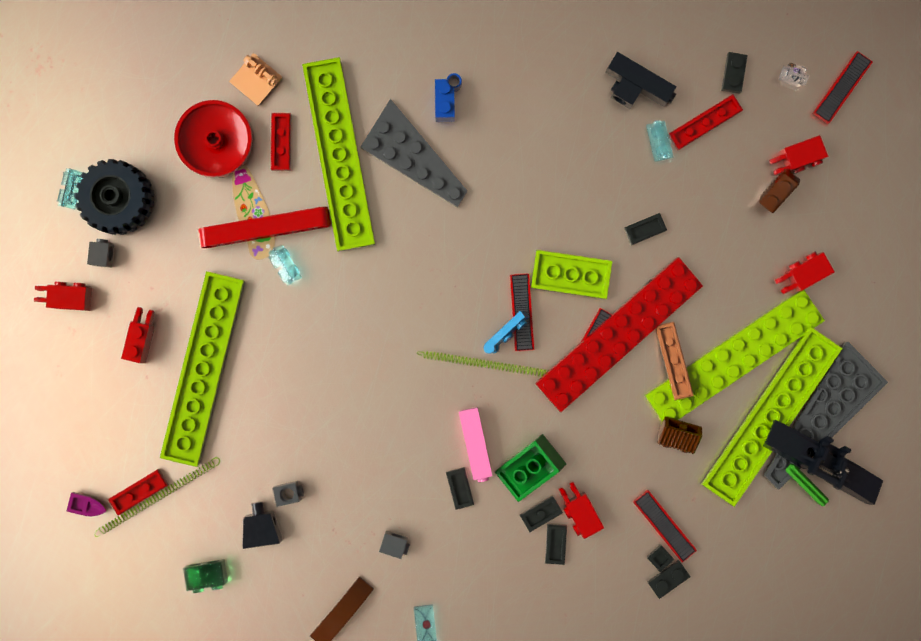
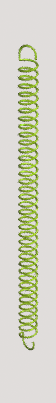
[417,351,549,377]
[94,457,220,537]

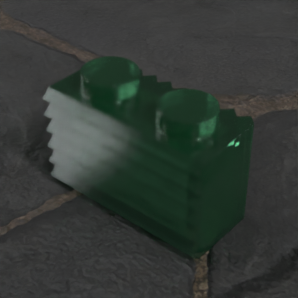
[183,559,228,593]

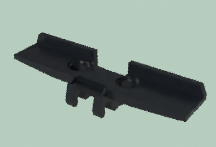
[763,420,883,505]

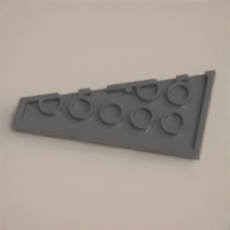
[361,99,467,208]

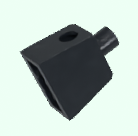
[243,502,282,549]

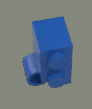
[435,73,462,122]

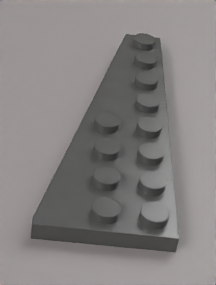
[764,342,888,490]

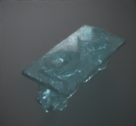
[646,120,673,162]
[57,168,83,210]
[268,245,302,286]

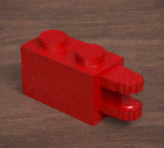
[769,135,828,175]
[775,251,835,294]
[34,281,92,311]
[559,482,604,539]

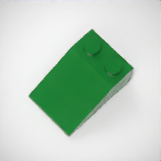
[495,434,566,502]

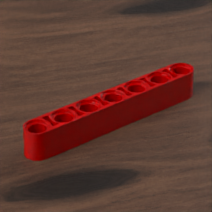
[198,207,331,249]

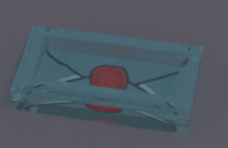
[414,604,437,641]

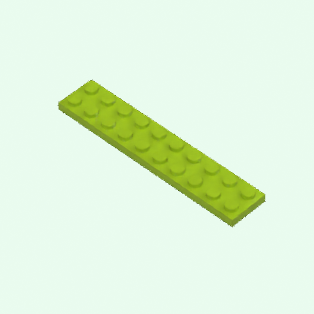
[302,57,375,252]
[160,271,245,467]
[644,290,825,422]
[701,327,843,507]

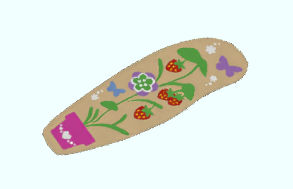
[232,165,275,260]

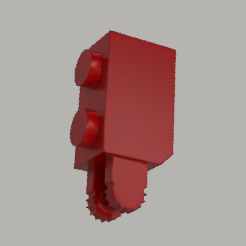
[121,307,155,363]

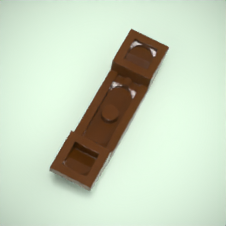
[310,576,374,641]

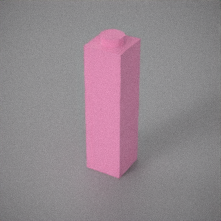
[459,407,492,482]

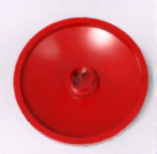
[174,100,253,178]

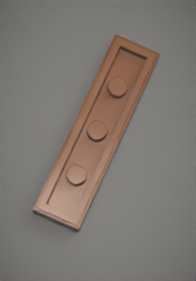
[656,322,694,401]

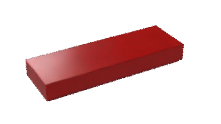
[271,113,291,171]
[108,469,169,515]

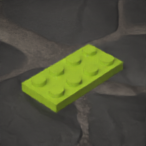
[531,250,612,299]

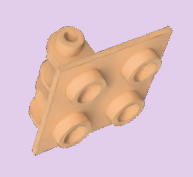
[229,53,283,106]

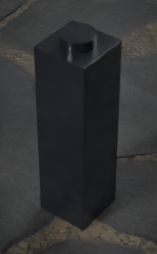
[605,52,677,107]

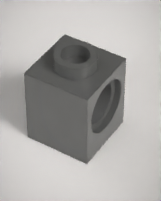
[87,239,114,268]
[272,481,304,507]
[379,531,410,559]

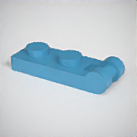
[483,311,529,354]

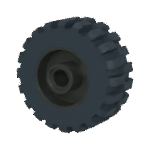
[74,159,154,235]

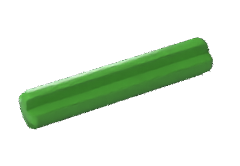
[786,464,829,506]

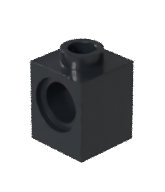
[610,77,642,109]

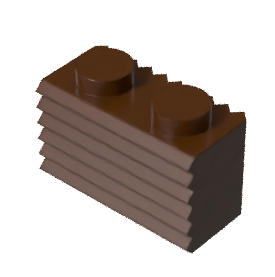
[759,169,800,213]
[657,416,702,454]

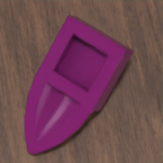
[66,492,106,517]

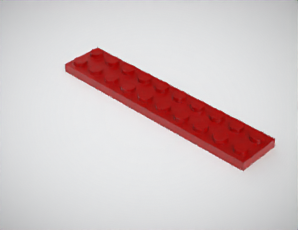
[535,257,703,412]

